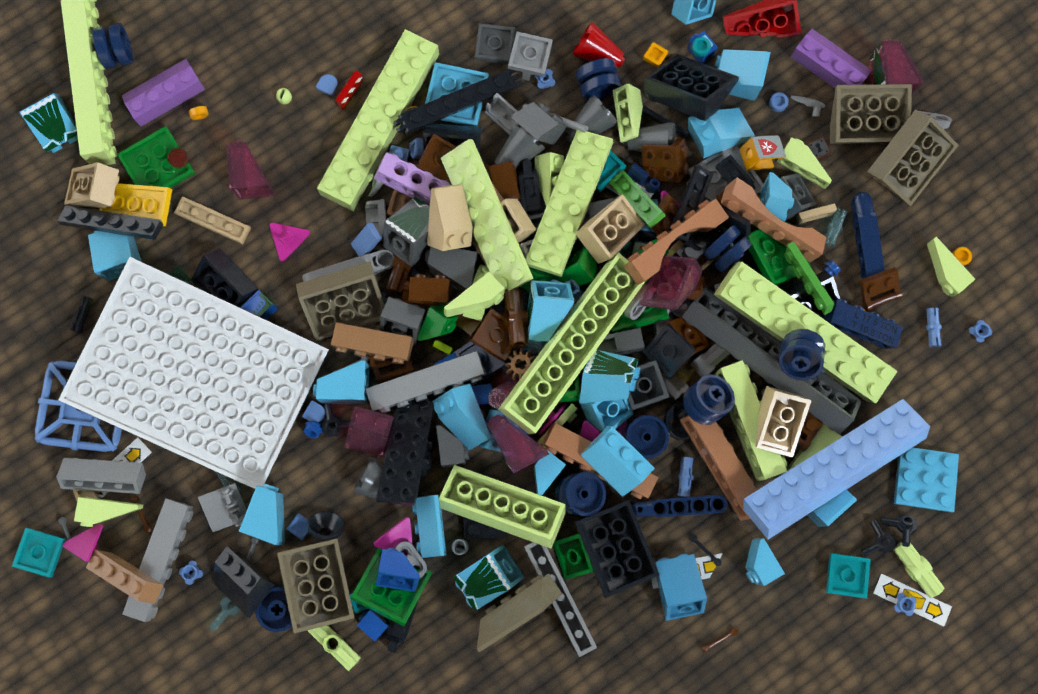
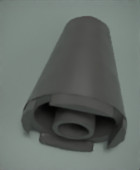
[566,95,617,144]
[624,122,676,153]
[494,124,545,169]
[353,457,400,505]

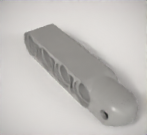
[302,250,394,282]

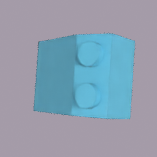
[688,108,755,159]
[432,384,491,450]

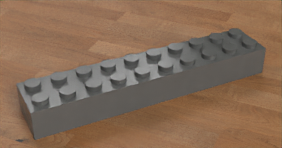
[682,286,861,435]

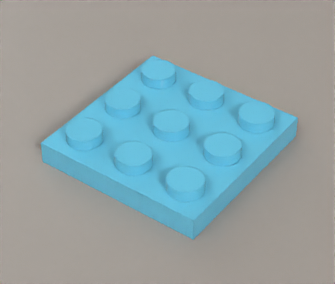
[425,62,489,127]
[894,447,959,512]

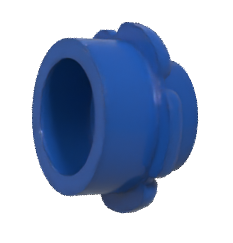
[823,259,841,276]
[304,421,323,439]

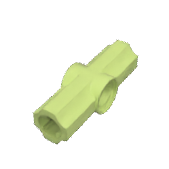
[894,542,945,598]
[307,625,361,671]

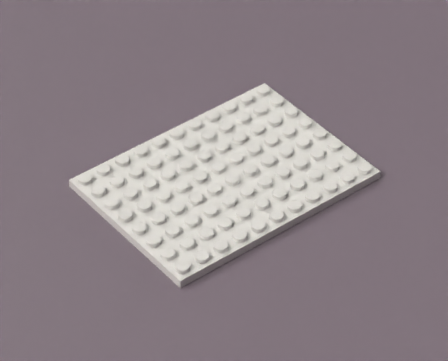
[59,257,329,489]

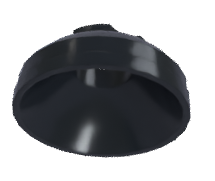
[663,404,690,440]
[308,511,344,542]

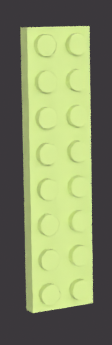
[526,129,613,277]
[441,139,534,294]

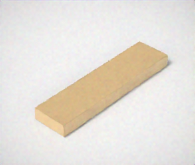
[174,196,251,245]

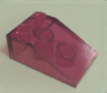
[640,255,702,310]

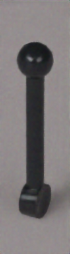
[689,534,722,566]

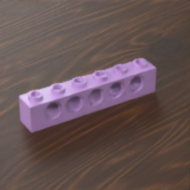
[373,152,451,207]

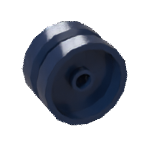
[92,23,133,69]
[576,58,622,101]
[702,225,752,273]
[779,329,826,380]
[683,374,735,425]
[623,415,669,460]
[555,472,606,516]
[255,586,292,632]

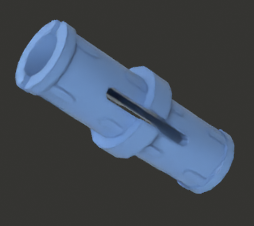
[926,308,942,347]
[678,457,693,497]

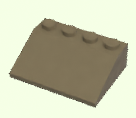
[830,84,912,144]
[867,109,958,206]
[296,262,385,341]
[277,539,354,634]
[477,573,562,652]

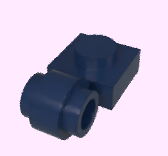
[627,163,661,196]

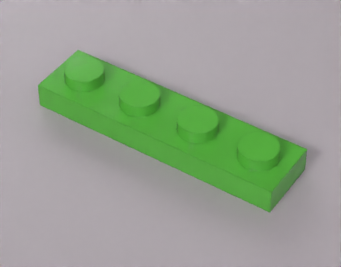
[609,170,666,228]
[785,242,834,315]

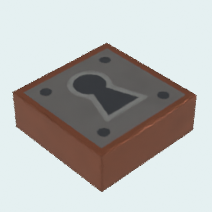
[806,137,831,160]

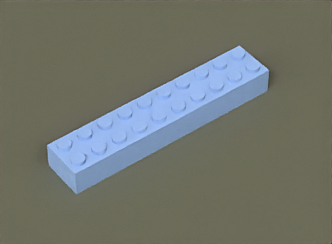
[743,399,930,539]

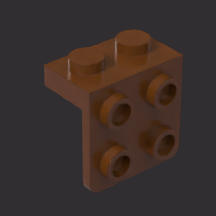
[641,138,689,182]

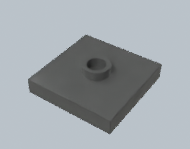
[474,23,515,64]

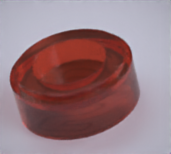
[168,148,188,168]

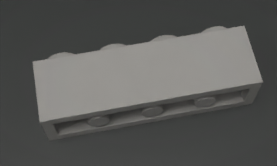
[56,458,146,494]

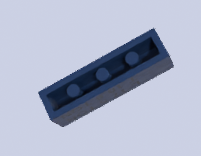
[823,299,903,349]

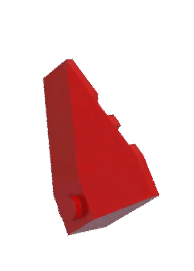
[723,0,801,38]

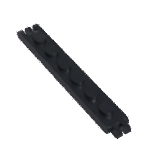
[393,69,523,133]

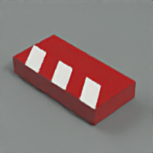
[336,71,364,110]

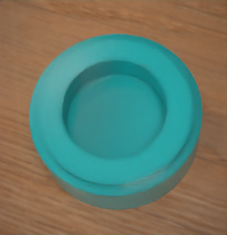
[691,37,711,57]

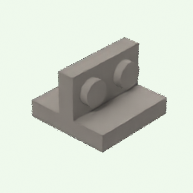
[508,32,553,81]

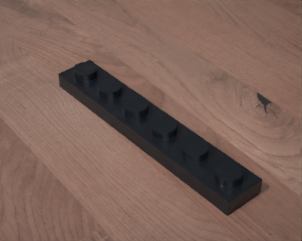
[57,206,164,240]

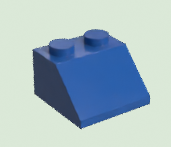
[375,548,420,592]

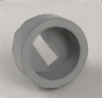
[452,539,469,555]

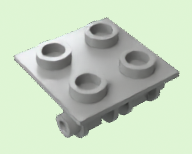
[198,483,247,532]

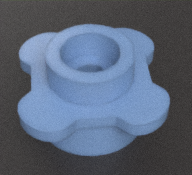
[535,69,555,89]
[969,320,992,343]
[179,561,203,585]
[894,593,916,616]

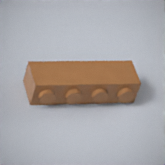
[331,323,414,365]
[86,549,164,604]

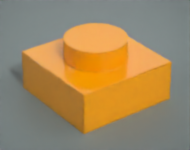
[643,42,669,68]

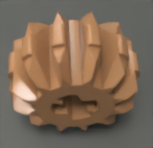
[505,348,536,380]

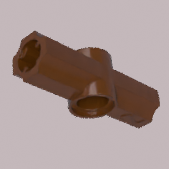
[386,255,415,294]
[503,288,528,348]

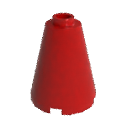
[572,22,625,68]

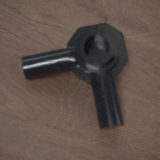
[322,403,357,437]
[881,515,917,547]
[861,519,896,557]

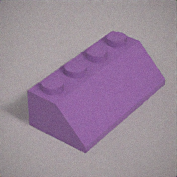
[791,29,872,88]
[122,59,205,126]

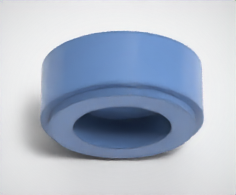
[769,92,789,112]

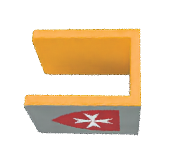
[739,135,786,171]

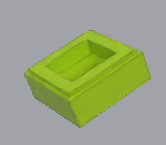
[433,340,453,356]

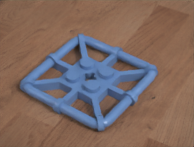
[34,361,122,452]

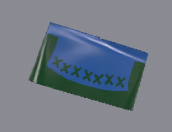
[240,290,279,320]

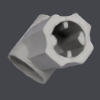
[690,343,730,377]

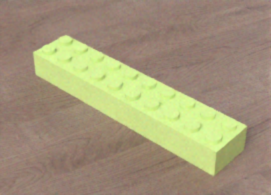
[61,0,117,165]
[317,29,439,211]
[498,253,645,434]
[714,262,897,403]

